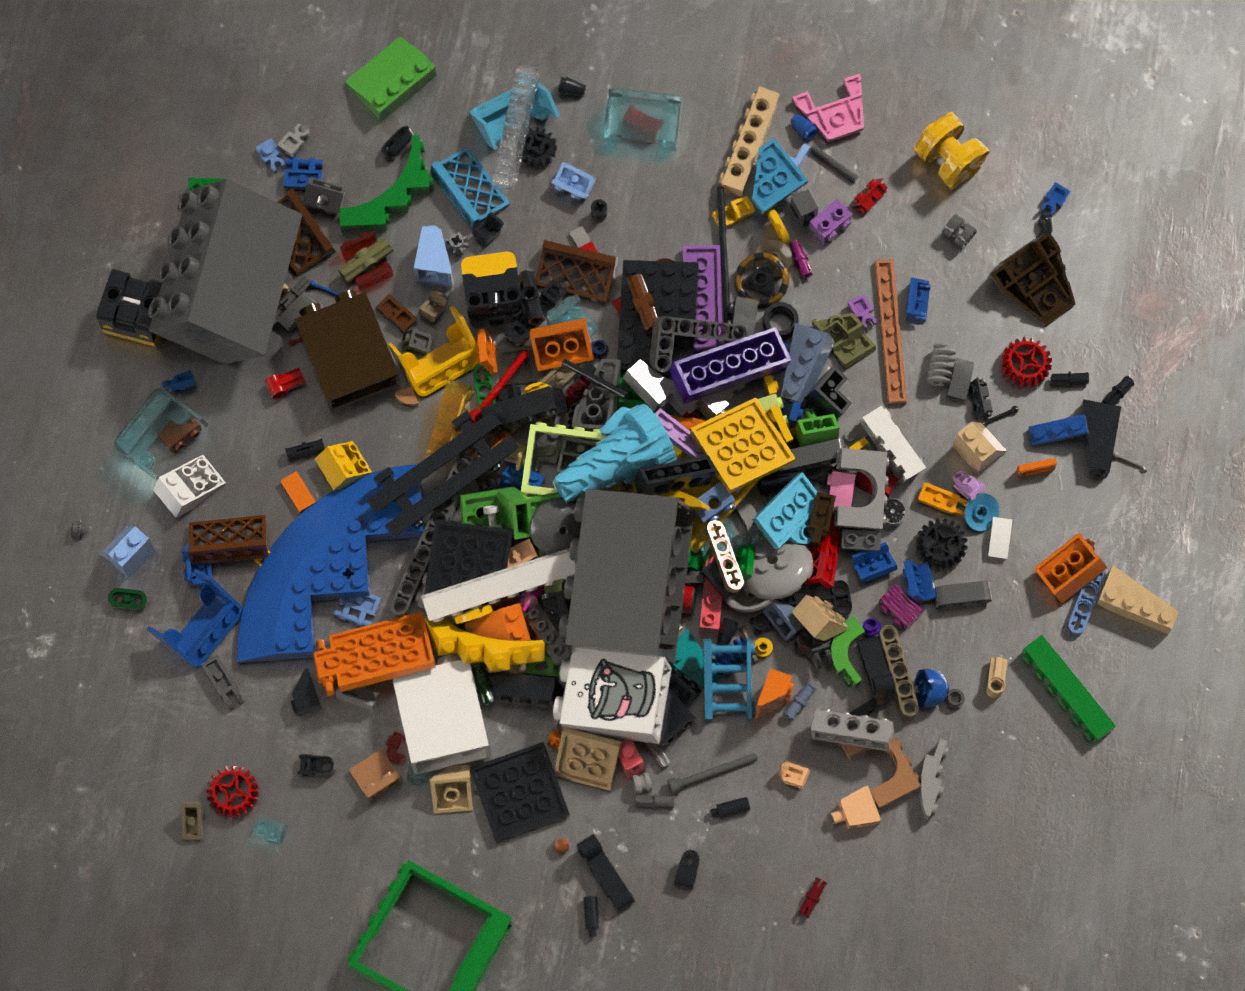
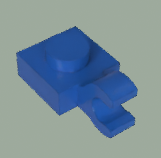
[161,370,196,395]

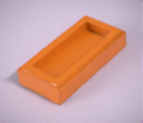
[1016,458,1057,477]
[280,471,316,513]

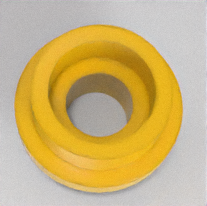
[754,638,773,657]

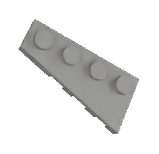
[837,403,893,449]

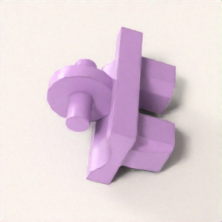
[952,470,987,500]

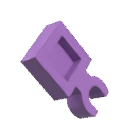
[847,294,876,330]

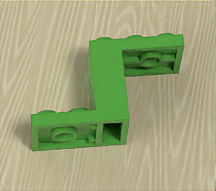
[459,487,565,539]

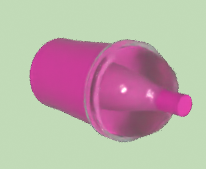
[519,585,544,612]

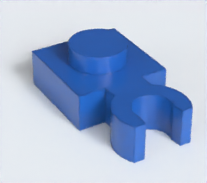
[1041,182,1071,217]

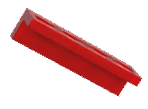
[804,514,843,589]

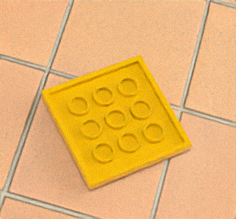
[690,398,796,493]

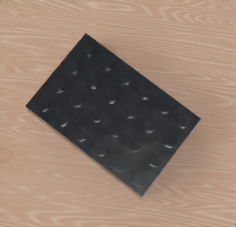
[617,260,700,377]

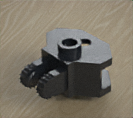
[793,627,834,669]

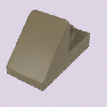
[181,802,204,840]

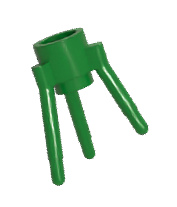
[688,537,718,572]

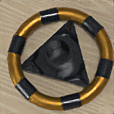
[735,252,789,307]

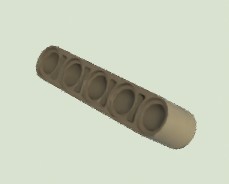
[879,625,919,720]

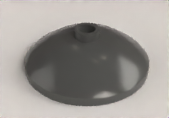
[530,498,582,554]

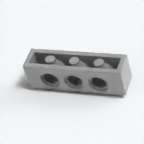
[811,709,894,751]

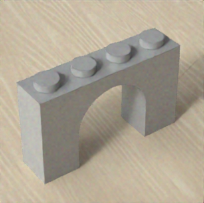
[833,448,889,530]

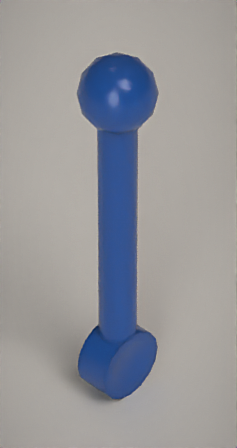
[310,280,342,296]

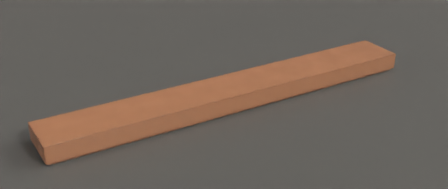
[874,259,907,405]

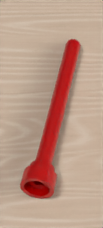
[469,350,529,424]

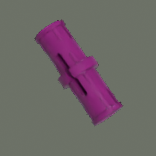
[789,240,813,279]

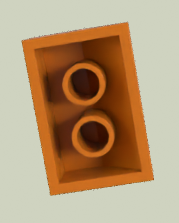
[530,318,594,371]
[1034,533,1107,603]
[755,668,794,719]

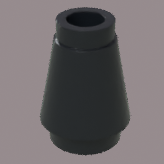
[558,76,586,96]
[716,617,739,645]

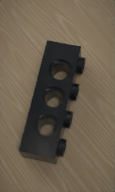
[634,455,716,495]

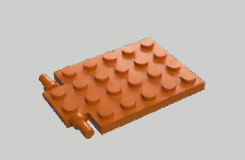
[313,611,436,696]

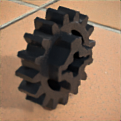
[517,127,557,168]

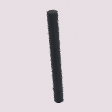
[562,359,628,399]

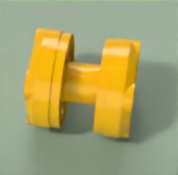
[913,112,990,189]

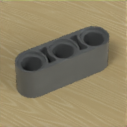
[935,581,992,608]

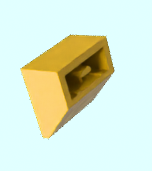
[315,441,372,490]

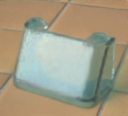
[603,88,682,152]

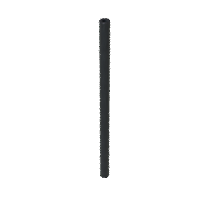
[717,187,731,323]

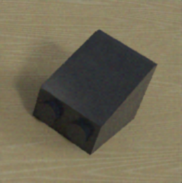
[659,688,697,746]

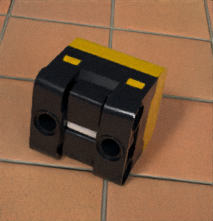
[461,252,523,328]
[96,269,162,347]

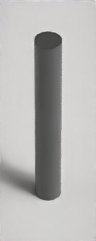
[810,145,859,183]

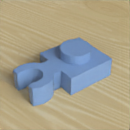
[255,138,285,173]

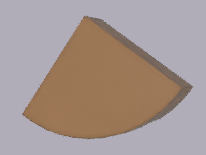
[394,386,419,406]

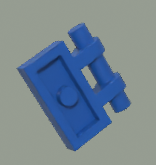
[283,157,323,190]

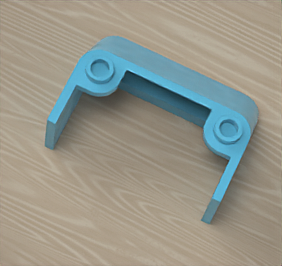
[470,80,560,150]

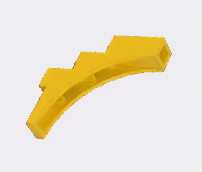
[425,617,545,672]

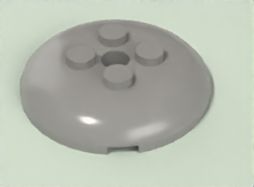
[742,538,813,600]

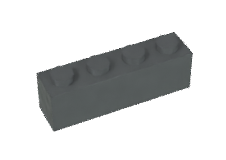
[724,296,758,344]

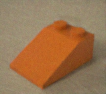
[464,603,531,641]

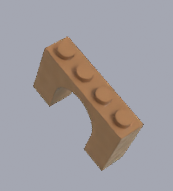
[842,730,921,811]

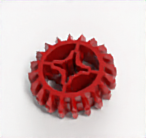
[1001,337,1052,388]
[206,765,260,819]

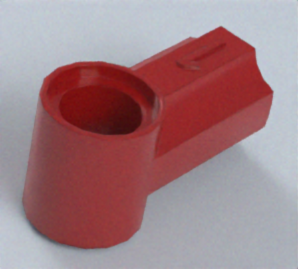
[265,367,306,399]

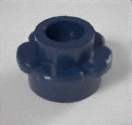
[591,340,609,358]

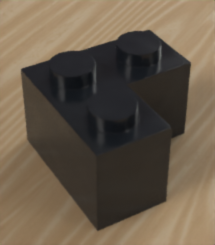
[804,366,852,420]

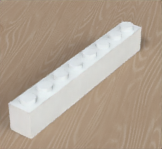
[421,548,576,622]

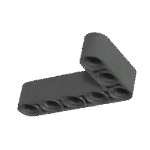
[649,316,748,372]

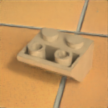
[792,595,849,641]

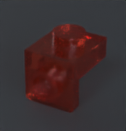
[386,731,407,764]

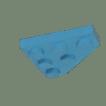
[752,138,808,214]

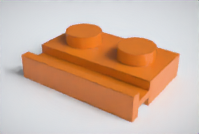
[476,328,498,375]

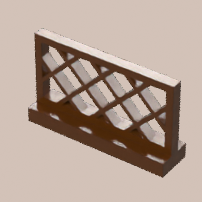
[277,188,337,275]
[535,240,619,302]
[188,515,268,565]

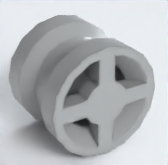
[632,772,652,795]

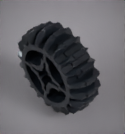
[916,518,968,570]

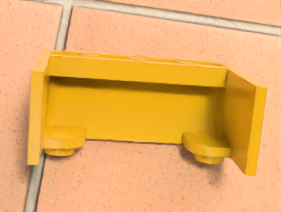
[388,306,479,396]

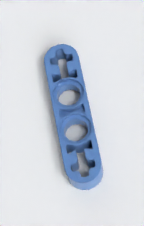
[1067,570,1106,636]

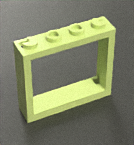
[521,422,608,502]

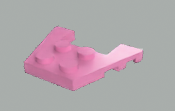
[792,74,864,142]

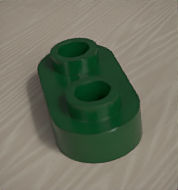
[108,588,148,611]

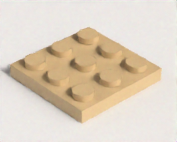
[554,727,621,791]

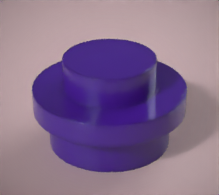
[862,618,882,637]

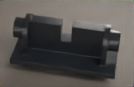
[968,377,993,420]

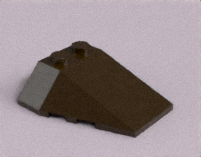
[990,231,1076,326]

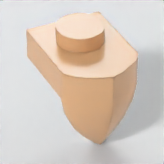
[780,762,810,789]

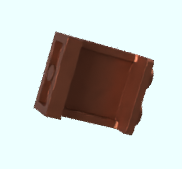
[142,391,202,453]

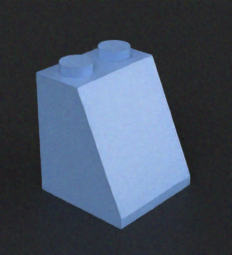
[414,225,453,287]
[100,525,155,579]

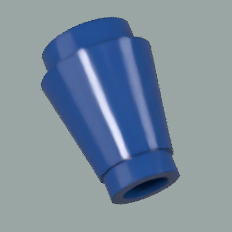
[791,114,818,140]

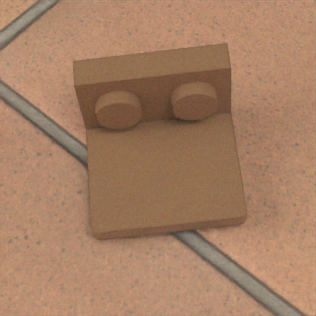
[349,749,403,802]

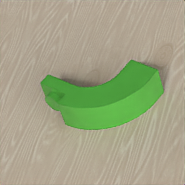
[830,616,865,688]

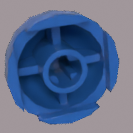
[914,668,949,708]

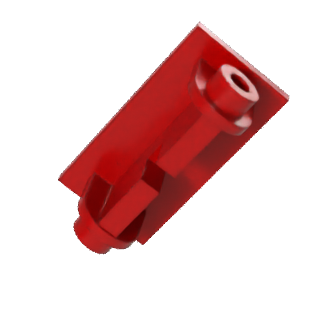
[851,178,888,214]

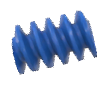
[712,636,753,676]

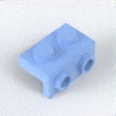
[551,162,597,200]

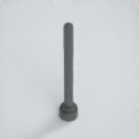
[667,753,758,795]

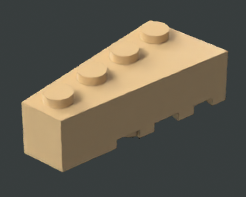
[1096,565,1179,634]

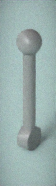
[1112,451,1150,471]

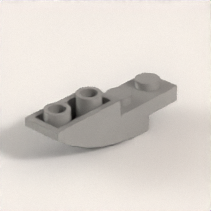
[919,739,949,820]

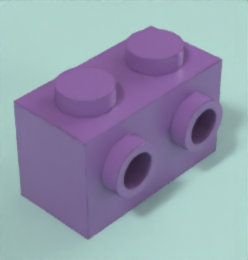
[809,199,852,244]

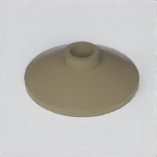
[754,240,792,278]

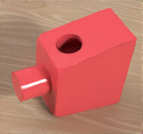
[617,740,645,780]

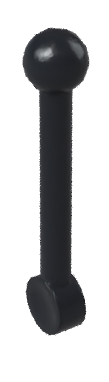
[982,406,1019,427]

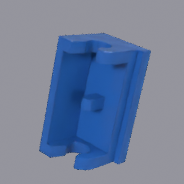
[905,277,930,321]

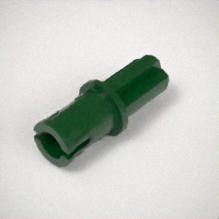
[471,666,494,705]

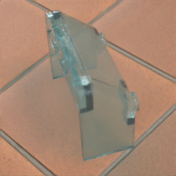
[114,388,209,481]

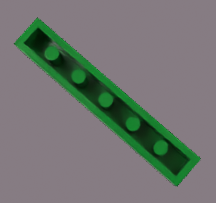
[1022,635,1116,744]

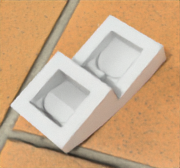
[988,517,1012,559]

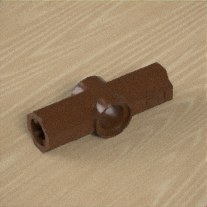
[626,274,657,332]

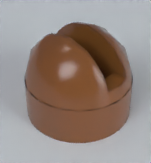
[553,838,569,853]

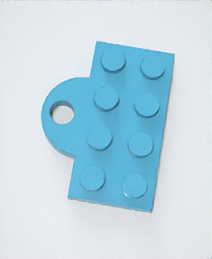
[752,472,817,550]

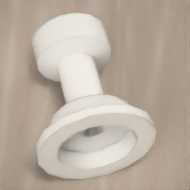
[483,505,502,528]

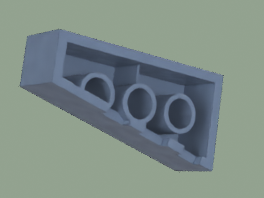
[781,323,835,409]

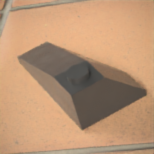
[572,359,621,432]

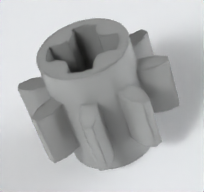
[445,231,469,256]

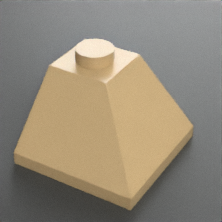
[430,765,473,814]

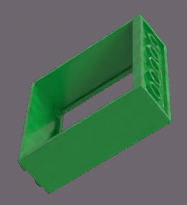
[347,860,514,991]

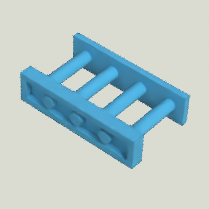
[703,638,756,719]

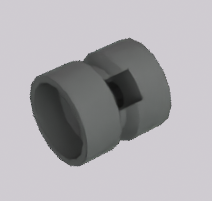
[942,213,978,248]

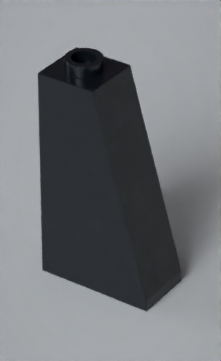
[1080,399,1121,477]

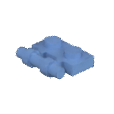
[333,594,381,627]

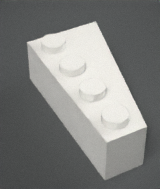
[859,406,926,485]

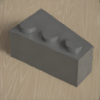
[556,436,597,475]

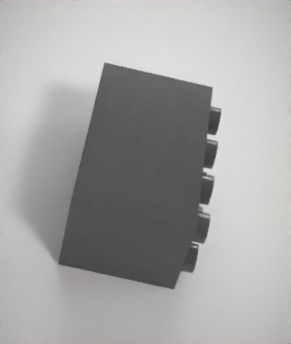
[148,179,302,364]
[559,489,695,664]

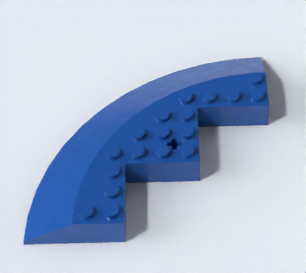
[237,464,424,663]

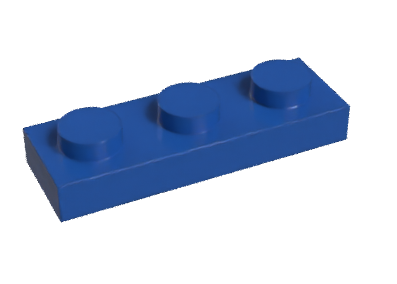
[1029,414,1089,446]

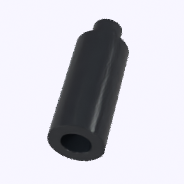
[710,797,750,818]
[583,896,600,937]

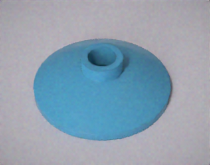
[964,493,999,531]

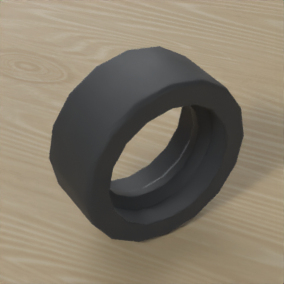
[763,302,799,340]

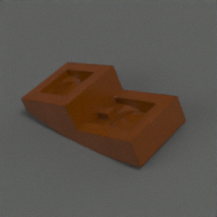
[376,294,417,332]

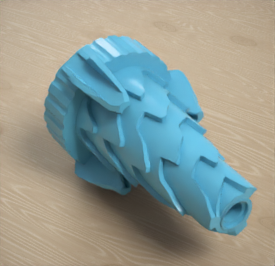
[553,404,677,503]

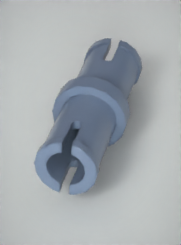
[784,682,816,721]

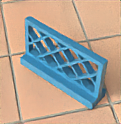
[430,146,510,229]

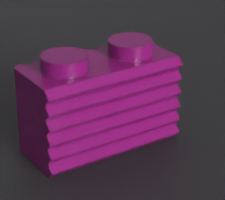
[879,584,923,630]

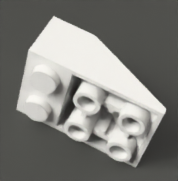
[153,455,226,518]

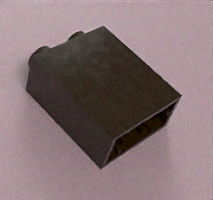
[294,290,400,411]

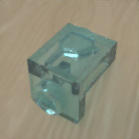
[253,816,288,845]

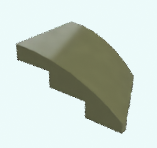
[812,313,876,369]

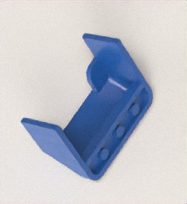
[147,569,243,667]

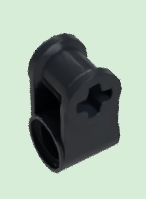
[297,754,336,777]
[674,850,699,890]

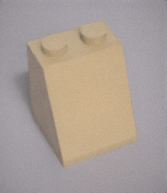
[953,422,1006,475]

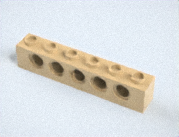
[719,86,780,197]

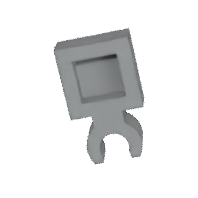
[277,123,309,158]

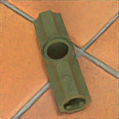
[338,237,393,283]

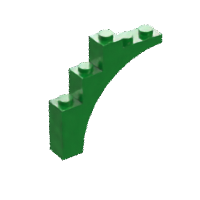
[340,135,433,233]

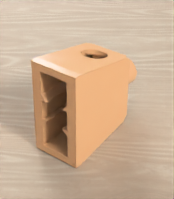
[831,785,881,829]

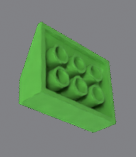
[345,36,437,121]

